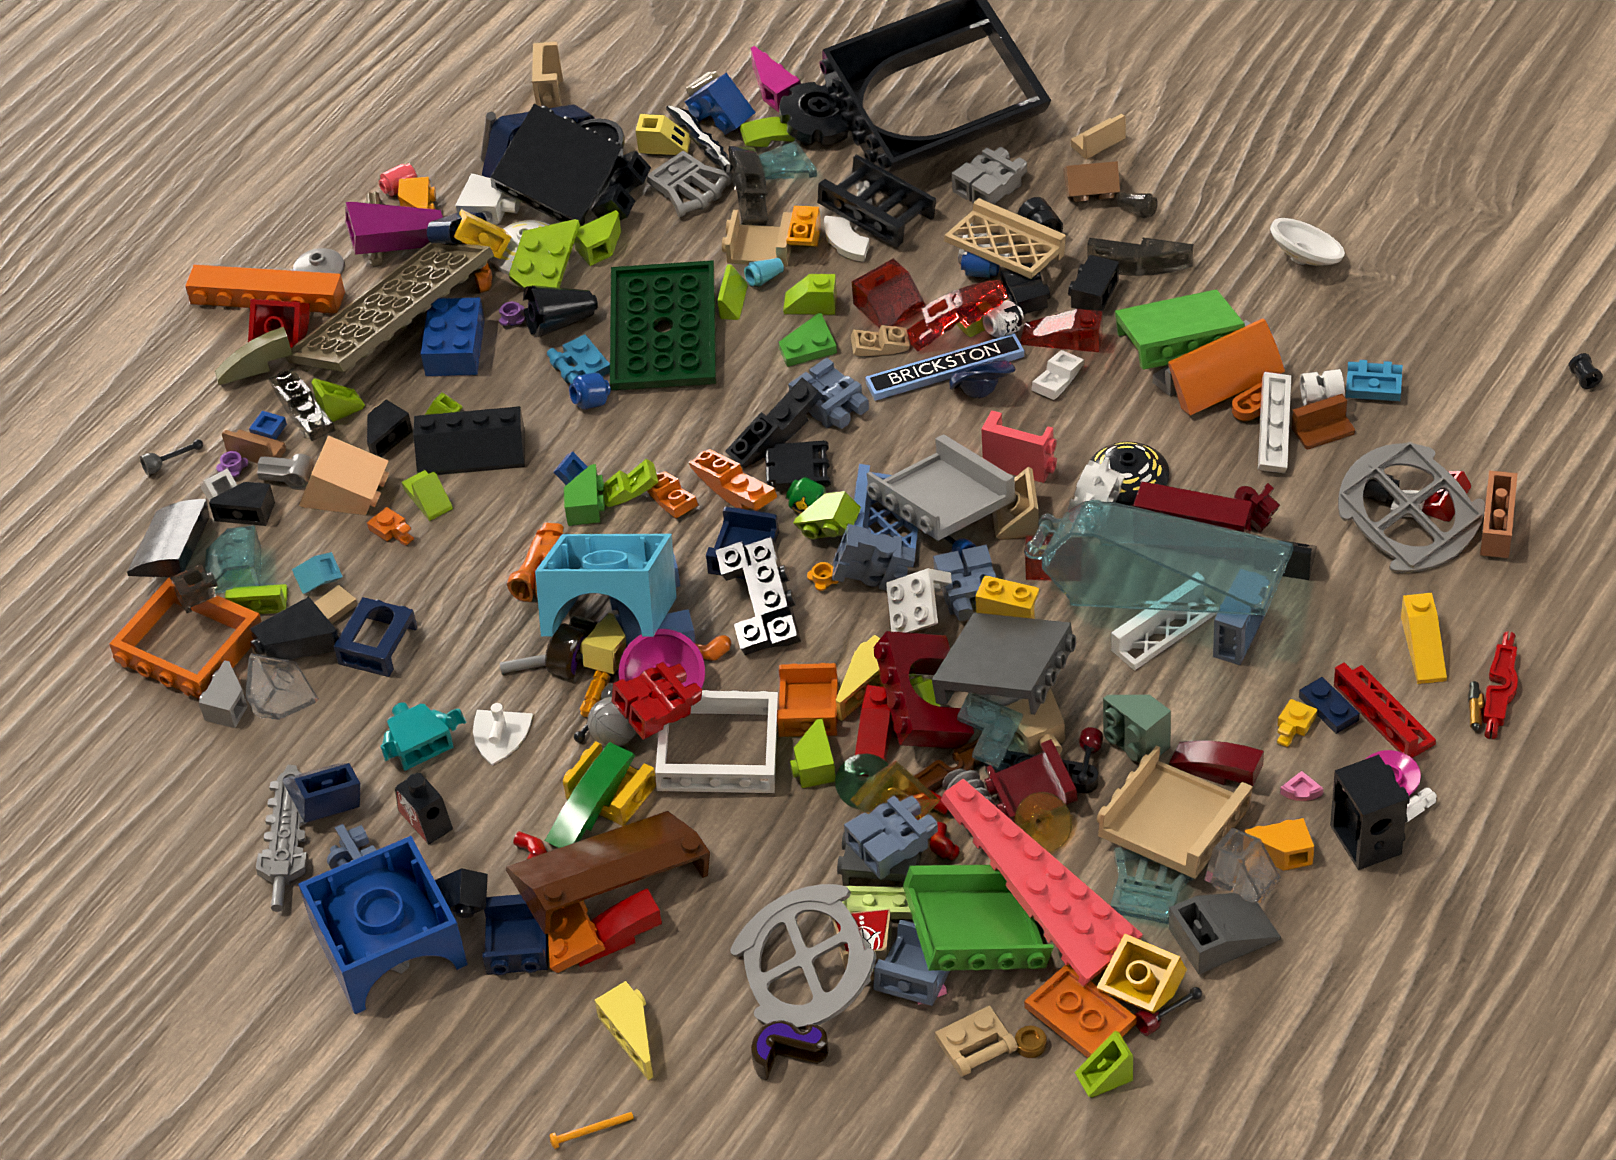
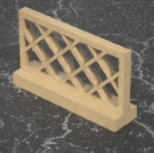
[944,198,1066,279]

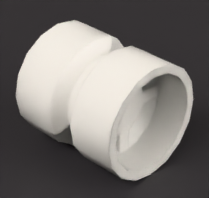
[1300,369,1345,406]

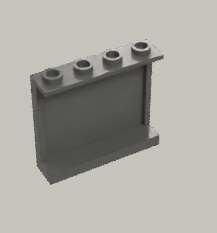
[932,613,1076,715]

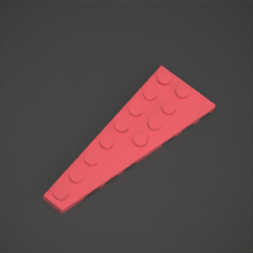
[941,779,1143,986]

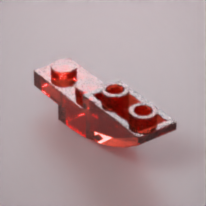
[906,280,1008,352]

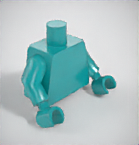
[381,702,467,771]

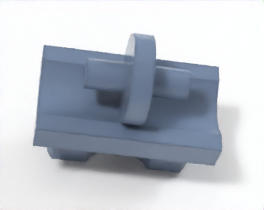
[327,824,376,869]

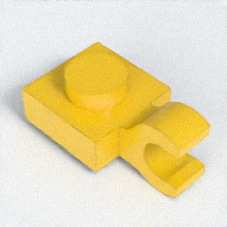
[1277,699,1318,747]

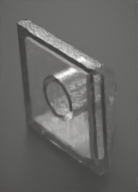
[246,653,319,720]

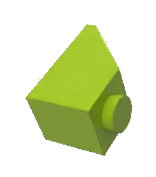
[783,274,837,315]
[790,719,836,788]

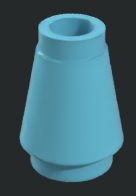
[744,258,784,287]

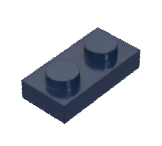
[1299,677,1360,734]

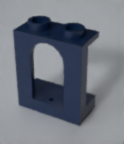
[334,597,418,677]

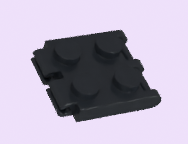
[765,440,831,491]

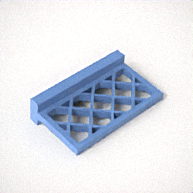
[854,464,918,567]

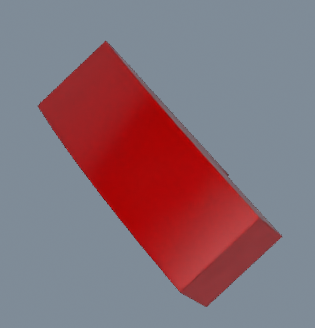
[578,888,662,967]

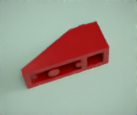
[852,685,894,778]

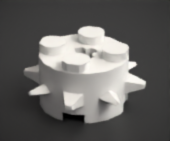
[1068,457,1125,526]

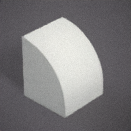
[201,468,237,501]

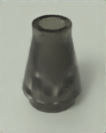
[1118,192,1158,218]

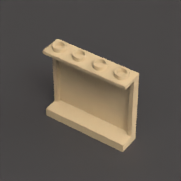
[1097,745,1253,879]

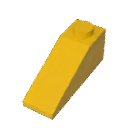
[1401,593,1447,684]

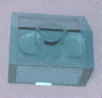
[204,525,261,593]

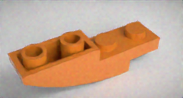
[689,449,777,511]

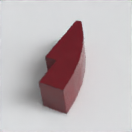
[1169,741,1264,786]

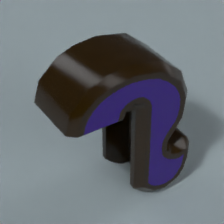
[545,615,598,679]
[751,1020,829,1080]

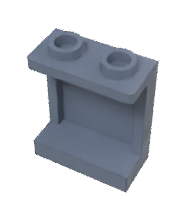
[874,920,951,1006]

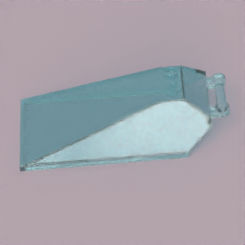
[1024,500,1294,615]

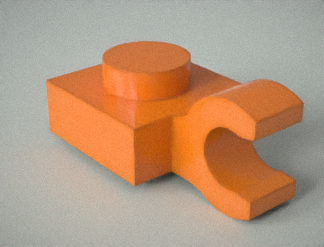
[367,507,414,546]

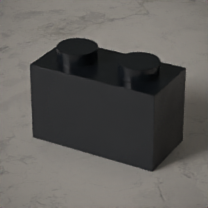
[1068,255,1119,315]

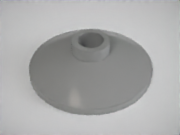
[293,248,344,274]

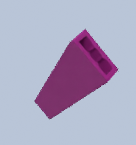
[345,202,443,255]

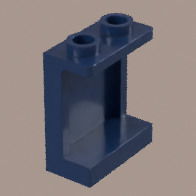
[706,507,779,579]
[483,894,548,975]

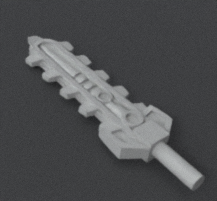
[256,765,307,912]

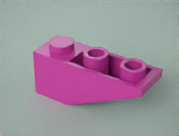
[751,46,801,112]

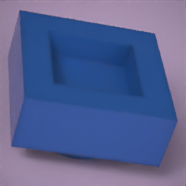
[249,411,287,440]
[553,452,588,485]

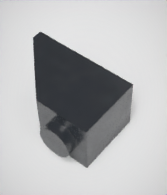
[367,399,413,457]
[209,482,275,526]
[435,868,488,918]

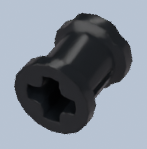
[1568,353,1603,389]

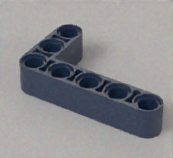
[482,104,595,178]

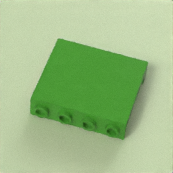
[1115,289,1245,370]
[903,865,1054,971]

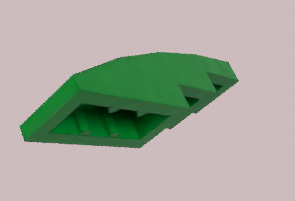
[545,742,635,848]

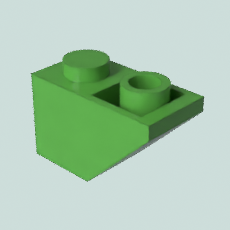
[564,464,605,526]

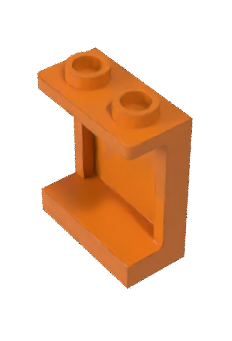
[777,663,838,737]

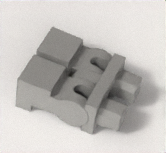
[952,147,1027,205]

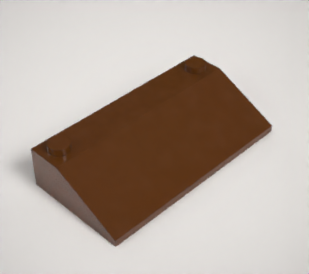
[506,811,710,934]

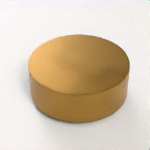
[1015,1025,1046,1058]

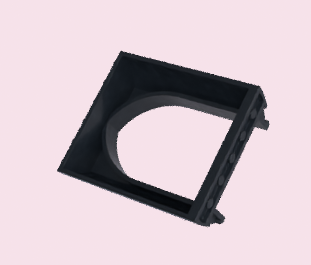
[819,0,1051,173]

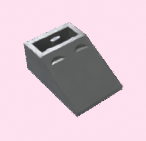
[1169,892,1281,975]

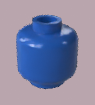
[569,373,611,409]

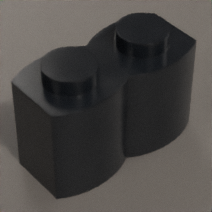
[1000,263,1051,315]

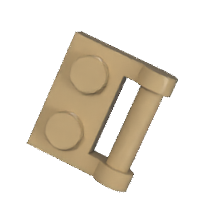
[935,1005,1018,1077]

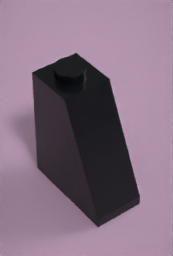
[250,596,339,664]

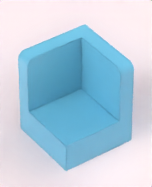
[292,552,343,594]

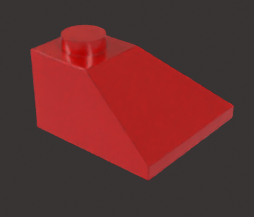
[248,299,310,348]

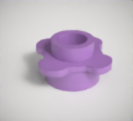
[499,301,525,326]
[216,451,248,478]

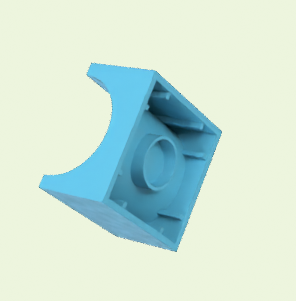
[535,534,677,637]

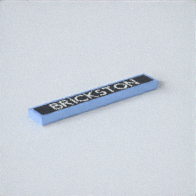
[865,333,1024,401]

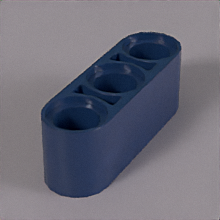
[427,212,487,244]

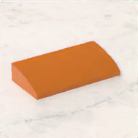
[1168,319,1285,416]

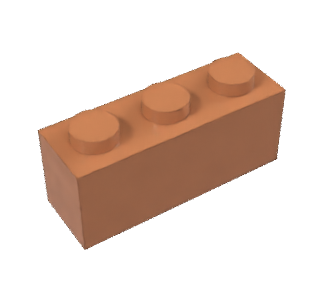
[1480,470,1518,558]

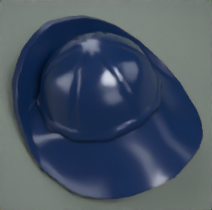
[949,360,1016,399]

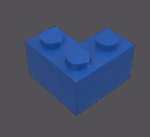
[684,72,756,135]

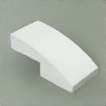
[1031,350,1084,400]

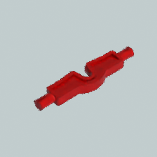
[1483,631,1518,739]

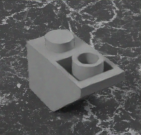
[199,660,248,728]

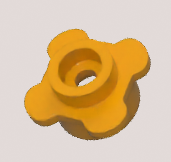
[807,562,839,591]

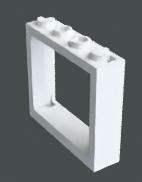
[655,690,778,793]

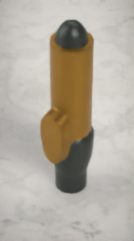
[1468,681,1485,731]

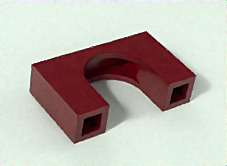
[873,631,974,749]

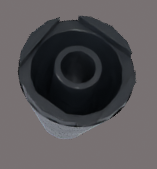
[523,285,598,338]

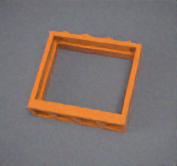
[109,577,262,699]

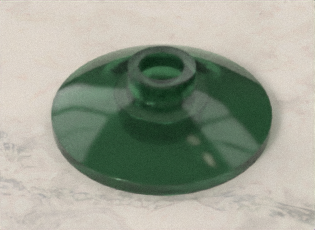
[835,754,894,809]

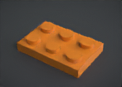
[1024,965,1137,1058]

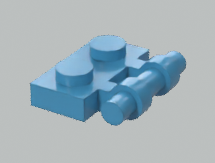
[547,335,610,384]
[1345,360,1403,401]

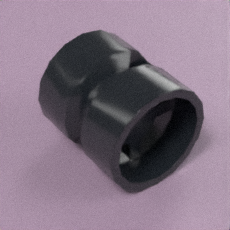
[1017,197,1063,233]

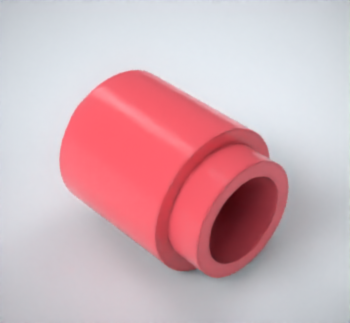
[379,163,417,196]

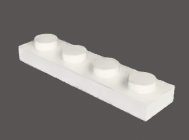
[1258,372,1291,473]

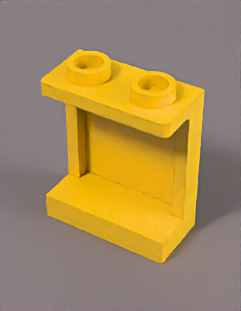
[975,576,1039,619]
[563,741,656,826]

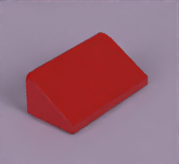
[1422,471,1471,522]

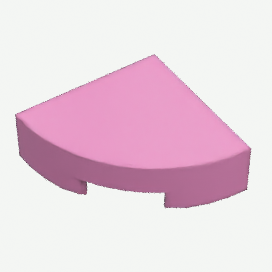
[1280,771,1323,801]

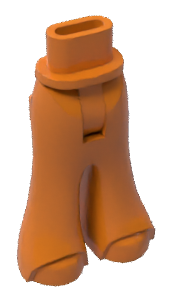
[507,523,564,602]

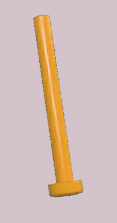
[549,1112,634,1149]

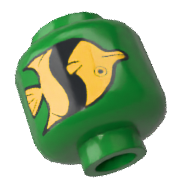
[786,477,826,514]

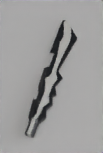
[666,106,733,173]

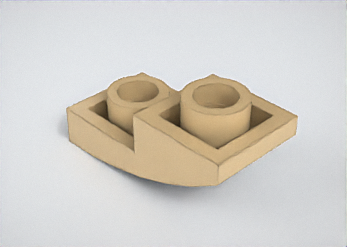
[851,325,910,356]

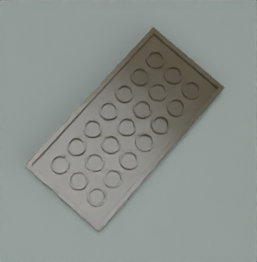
[285,243,494,372]

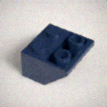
[283,763,360,823]

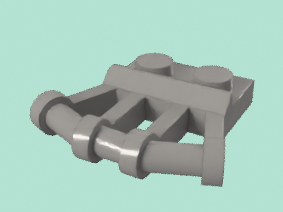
[647,151,733,218]

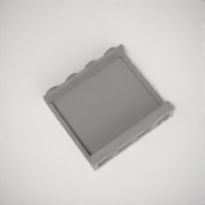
[867,434,1016,541]

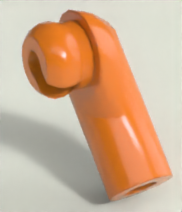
[695,635,732,661]

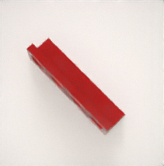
[1333,662,1436,758]

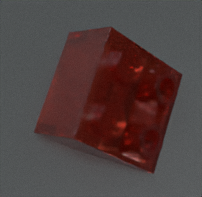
[851,258,926,328]

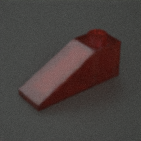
[1020,309,1103,352]

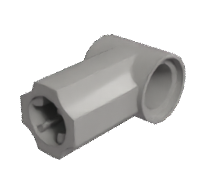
[257,454,315,490]

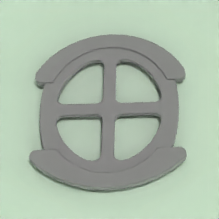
[1338,442,1485,573]
[730,884,876,1030]

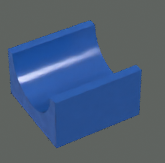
[298,836,468,1014]

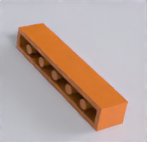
[185,265,345,313]

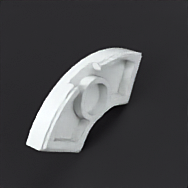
[824,216,870,262]

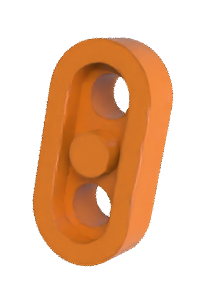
[1232,382,1262,421]

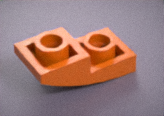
[647,471,699,518]

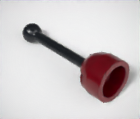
[1077,727,1103,784]
[1134,987,1202,1036]

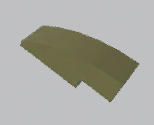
[215,327,292,385]

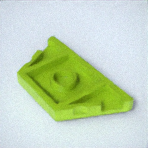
[509,219,580,289]

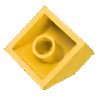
[1097,934,1187,1013]

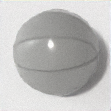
[587,697,637,747]

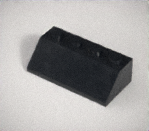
[413,406,525,475]

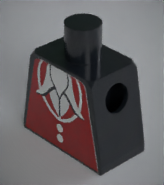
[395,773,453,845]

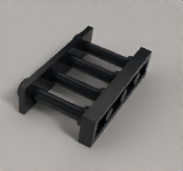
[817,154,936,248]

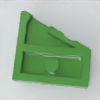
[779,313,837,367]

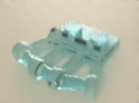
[1110,847,1194,924]

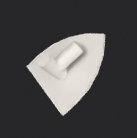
[473,703,533,766]

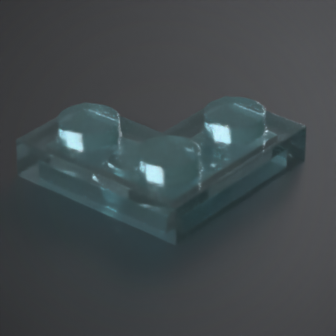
[957,693,1023,769]

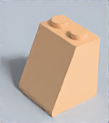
[299,435,389,515]

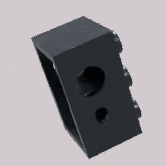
[1330,755,1410,870]

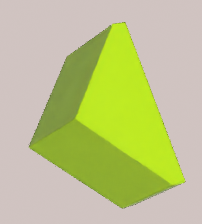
[311,378,365,424]
[1074,1031,1133,1098]

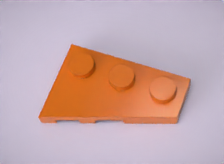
[548,900,605,973]

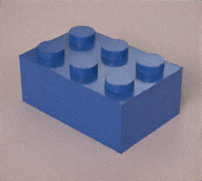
[421,297,485,376]

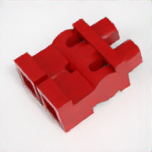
[611,662,702,740]

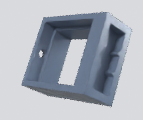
[1213,571,1267,665]

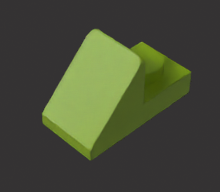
[402,470,453,521]

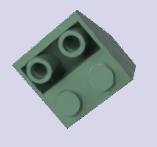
[1103,695,1171,763]

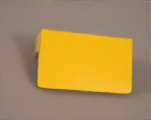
[454,209,512,259]

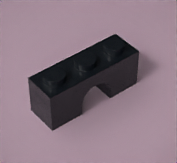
[590,150,651,221]

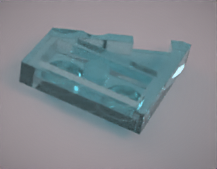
[751,141,817,180]

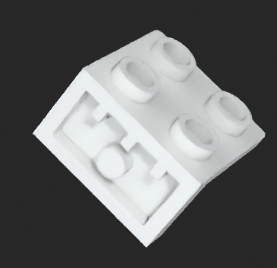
[886,568,952,633]

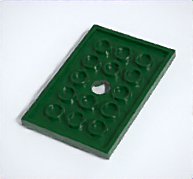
[610,260,716,391]

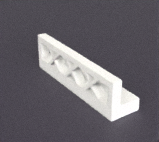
[1111,574,1220,671]

